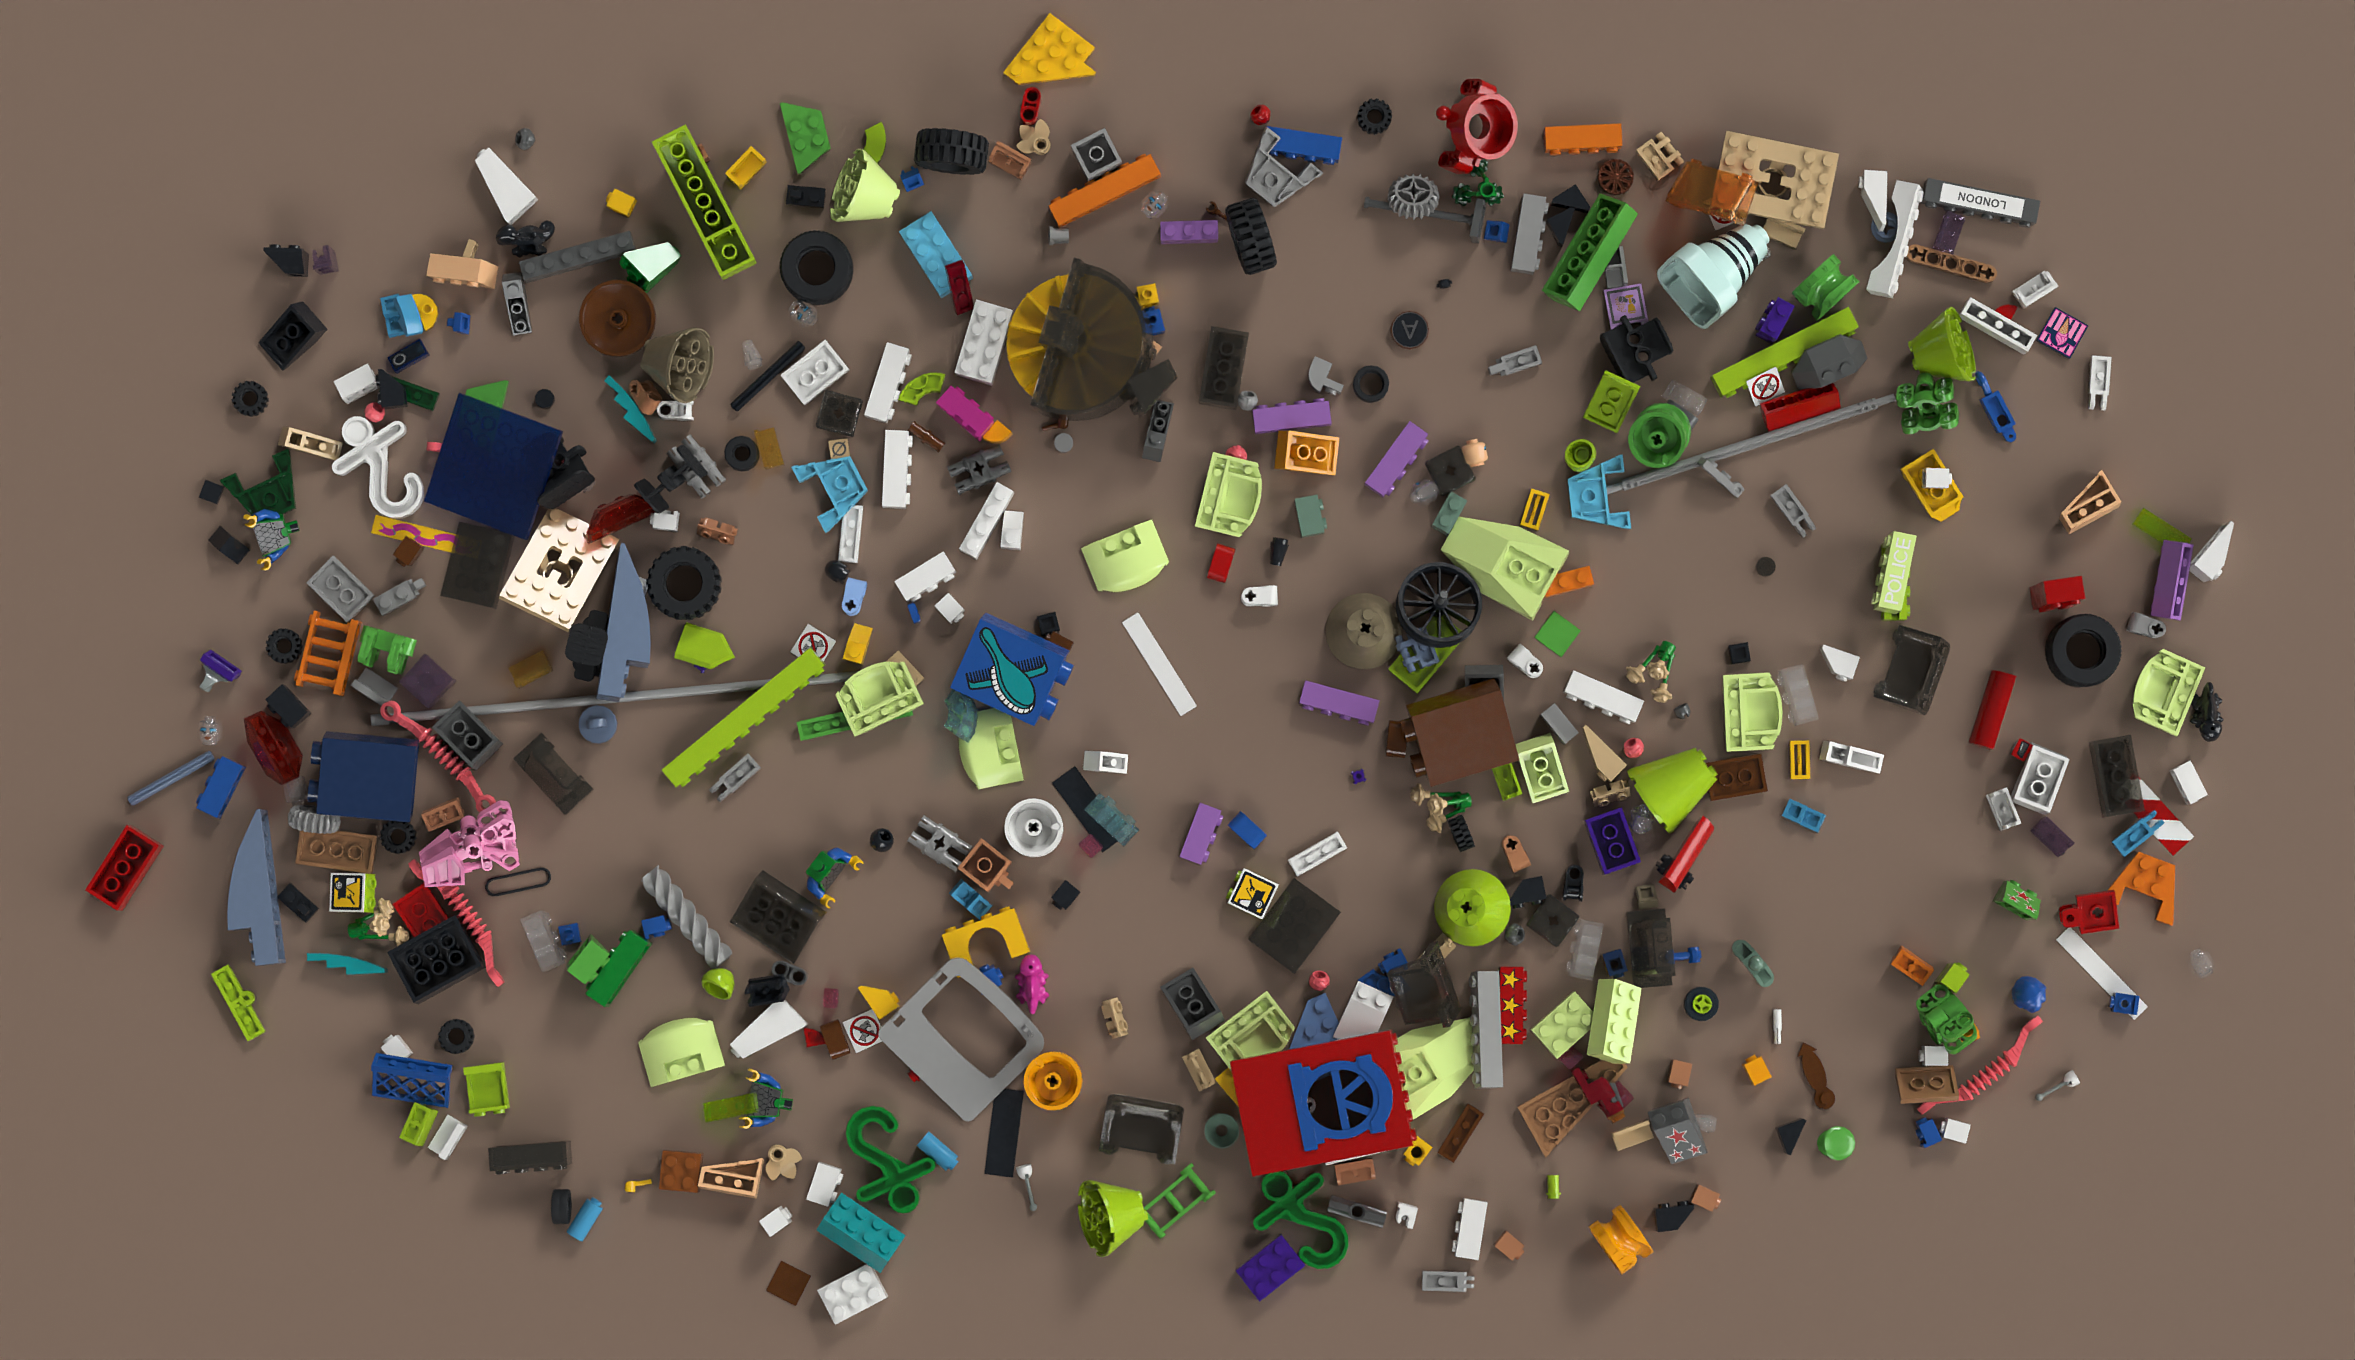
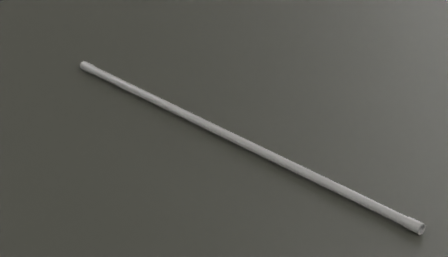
[371,671,858,726]

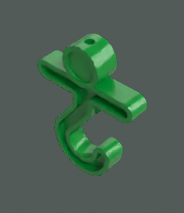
[846,1106,936,1213]
[1253,1171,1349,1269]

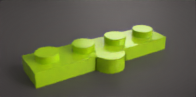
[211,964,266,1041]

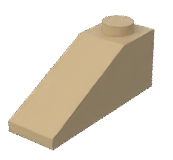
[278,427,343,461]
[1582,725,1627,782]

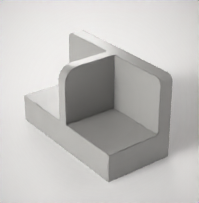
[1604,246,1628,289]

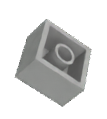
[1071,128,1122,181]

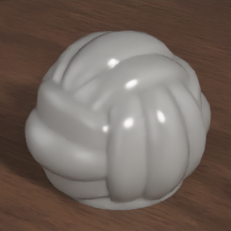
[1237,391,1258,411]

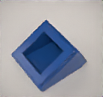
[1484,220,1510,243]

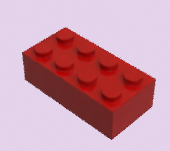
[2029,576,2086,613]
[85,825,164,911]

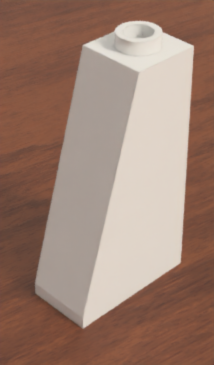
[475,148,538,225]
[730,1000,808,1058]

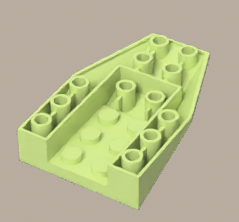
[1441,517,1569,621]
[1395,1017,1474,1120]

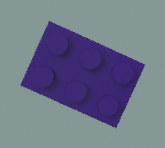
[1584,807,1641,875]
[1235,1234,1305,1302]

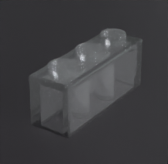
[1777,664,1819,726]
[520,910,567,973]
[1566,919,1604,981]

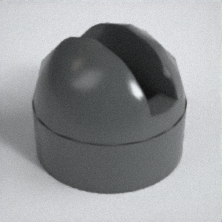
[1674,703,1691,719]

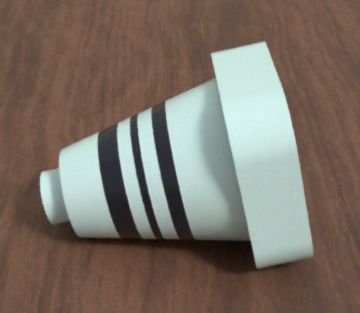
[1657,224,1769,329]

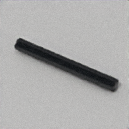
[730,341,805,411]

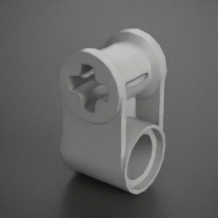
[2126,612,2166,638]

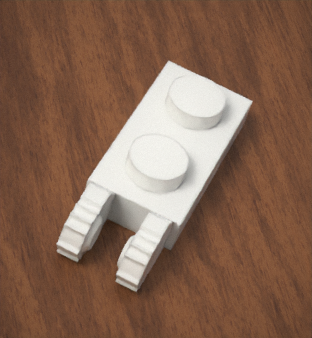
[2088,355,2111,411]

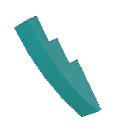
[604,376,657,444]
[307,953,388,975]

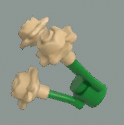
[1626,641,1676,703]
[1410,783,1472,834]
[348,898,409,946]

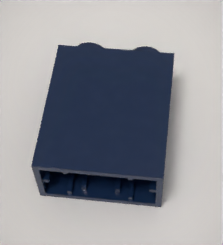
[308,731,419,822]

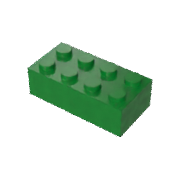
[585,930,652,1007]

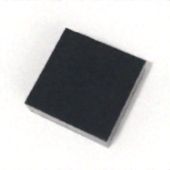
[199,480,225,505]
[1037,612,1060,635]
[1728,642,1751,665]

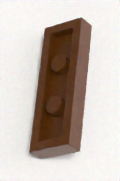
[1437,1104,1484,1163]

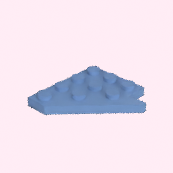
[1289,993,1341,1082]

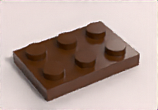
[1706,754,1768,801]

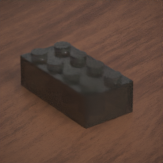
[1199,326,1249,410]
[2089,735,2145,818]
[488,1141,572,1175]

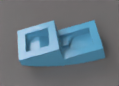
[380,294,405,338]
[393,294,423,337]
[1782,799,1826,833]
[949,879,992,920]

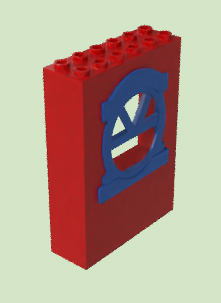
[1230,1029,1417,1177]

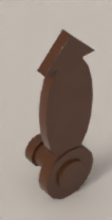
[1797,1042,1835,1109]

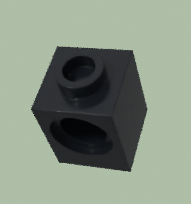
[1051,880,1081,910]

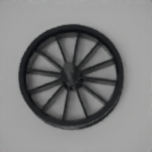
[1396,562,1482,648]

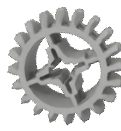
[1388,174,1439,220]
[288,805,341,834]

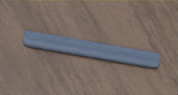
[127,751,215,806]

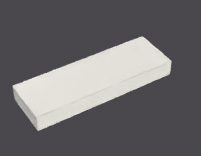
[838,505,863,563]
[1288,832,1347,877]

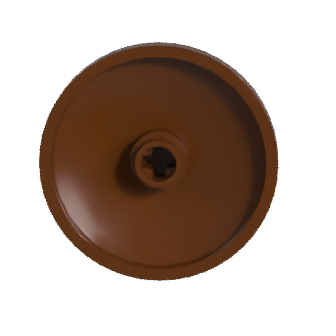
[579,280,656,357]

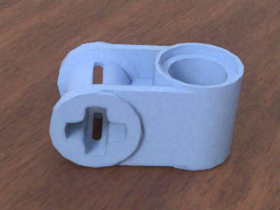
[842,577,867,616]

